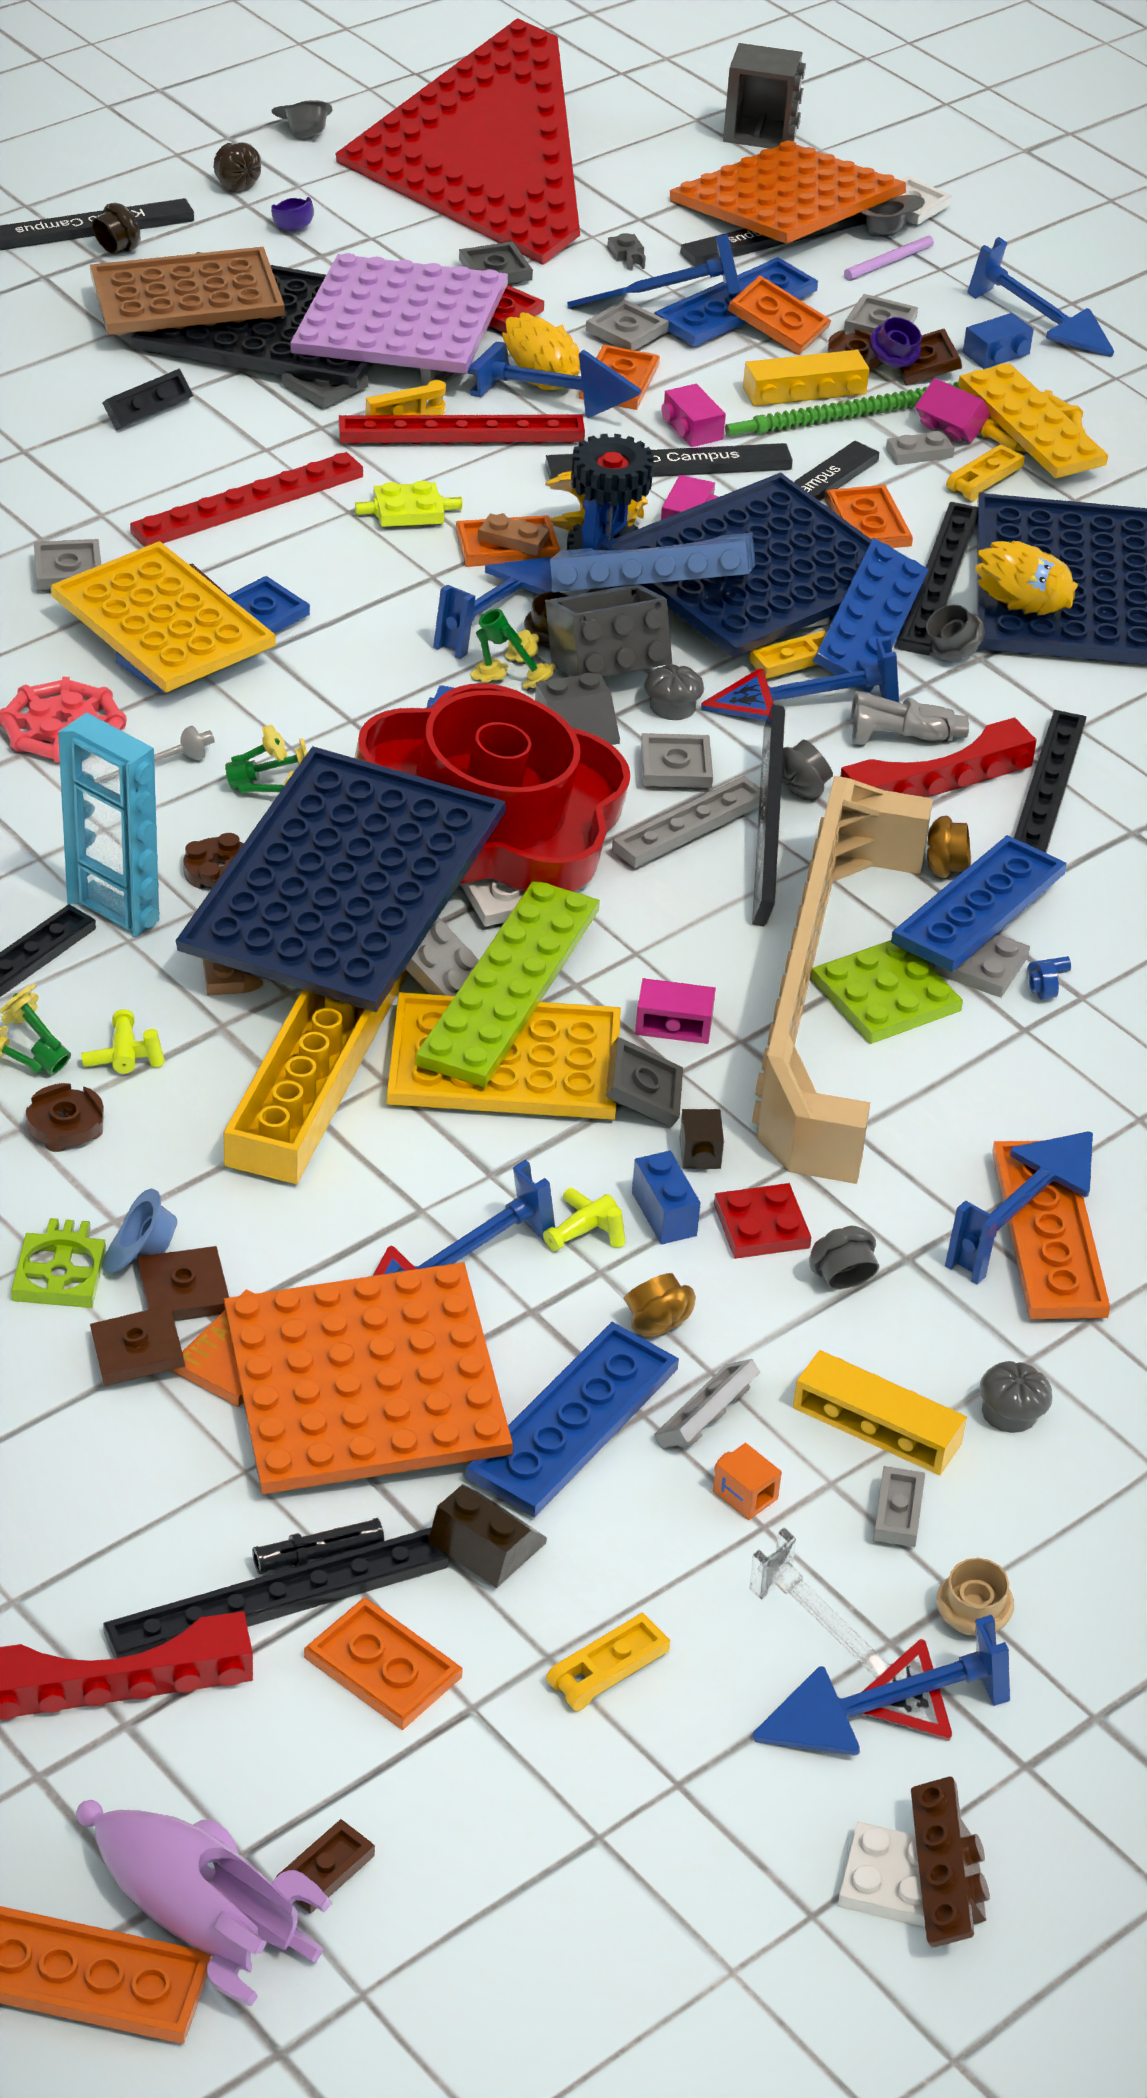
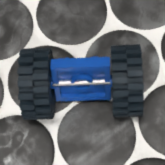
[566,433,654,550]

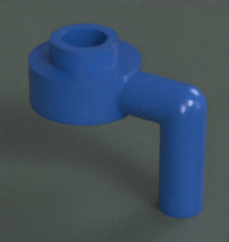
[1027,956,1071,1000]

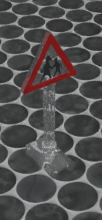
[749,1527,952,1741]

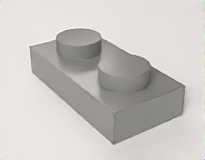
[886,431,955,465]
[873,1466,925,1547]

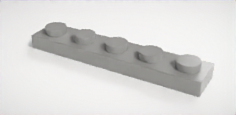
[612,776,760,868]

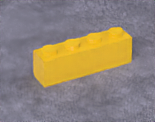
[743,350,870,406]
[793,1350,967,1476]

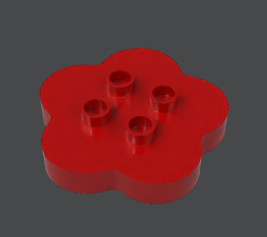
[354,683,630,891]

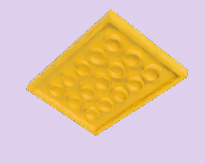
[51,541,276,693]
[387,992,621,1120]

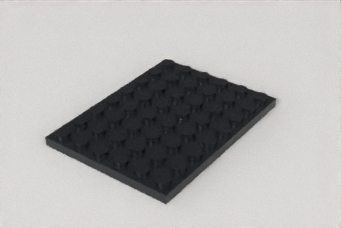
[131,252,374,389]

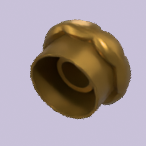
[927,815,971,878]
[623,1273,696,1338]

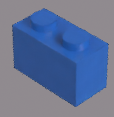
[963,313,1034,369]
[632,1150,701,1245]

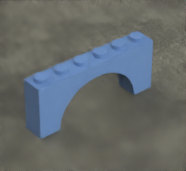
[550,533,756,592]

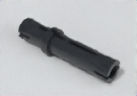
[252,1518,384,1575]

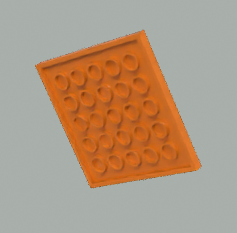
[669,141,906,244]
[224,1262,513,1494]

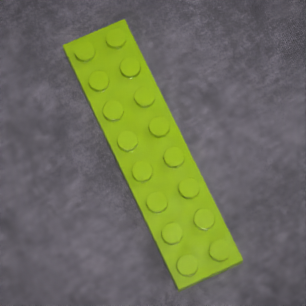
[415,881,600,1087]

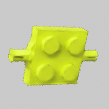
[355,481,463,527]

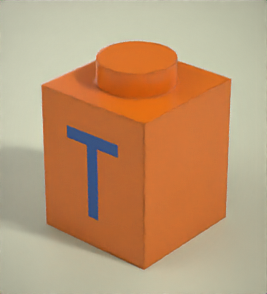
[713,1443,782,1520]

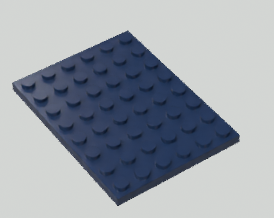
[601,472,872,659]
[977,493,1147,664]
[175,746,506,1012]

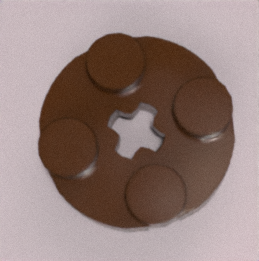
[827,329,883,373]
[183,833,244,889]
[26,1083,104,1152]

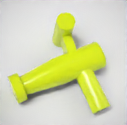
[81,1009,165,1074]
[543,1188,626,1251]

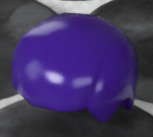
[271,197,314,231]

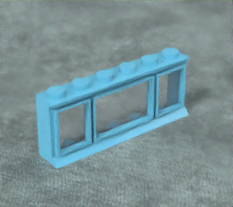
[58,712,160,938]

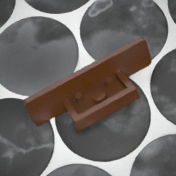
[911,1776,990,1948]

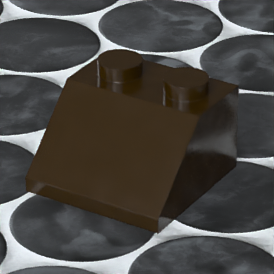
[428,1484,548,1588]

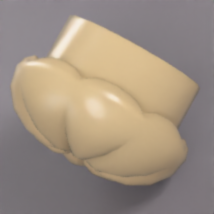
[936,1557,1014,1635]

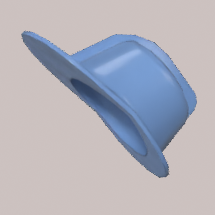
[103,1188,178,1274]

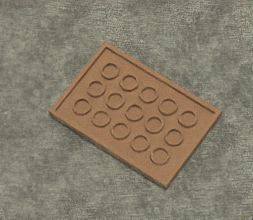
[90,246,285,335]

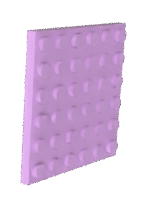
[291,253,508,374]

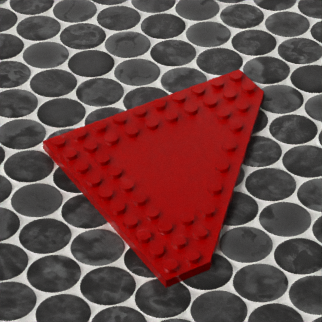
[335,18,580,265]

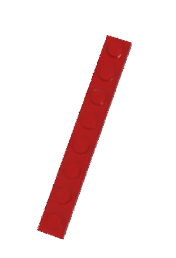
[338,414,585,444]
[130,452,363,547]

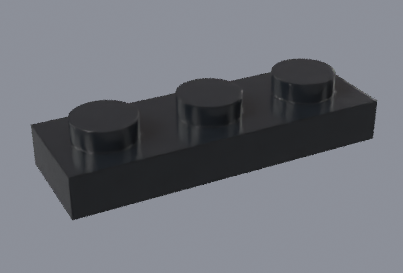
[102,368,194,430]

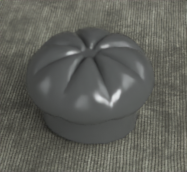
[926,604,985,662]
[644,664,704,720]
[782,739,833,799]
[809,1225,879,1289]
[980,1361,1052,1433]

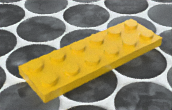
[958,363,1108,479]

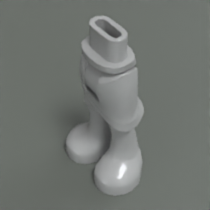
[851,691,969,745]

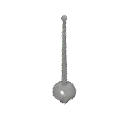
[95,726,215,782]

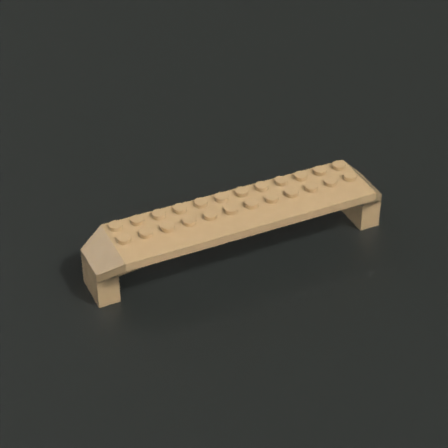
[752,776,933,1184]

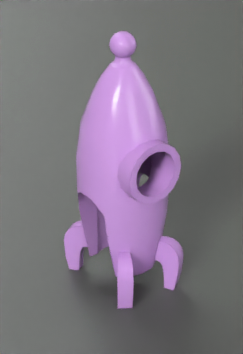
[76,1800,332,2006]

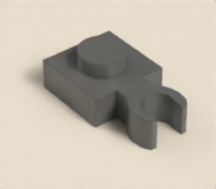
[607,233,646,271]

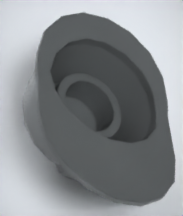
[271,100,333,139]
[860,195,925,237]

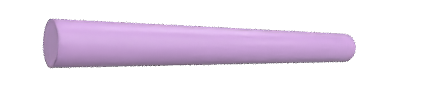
[844,236,934,280]

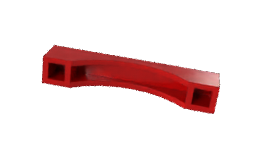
[840,717,1037,798]
[0,1611,253,1720]

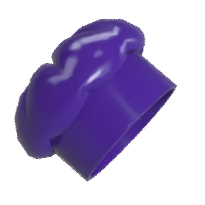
[870,317,922,368]

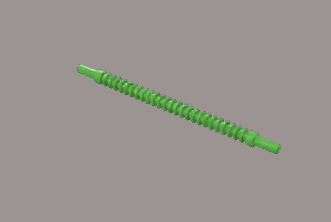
[725,382,962,436]

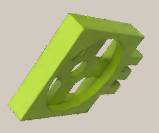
[11,1218,106,1308]

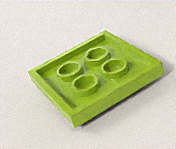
[810,940,963,1044]

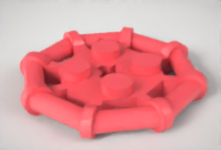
[0,676,127,763]

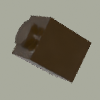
[679,1109,724,1169]

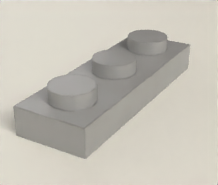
[654,1359,760,1448]

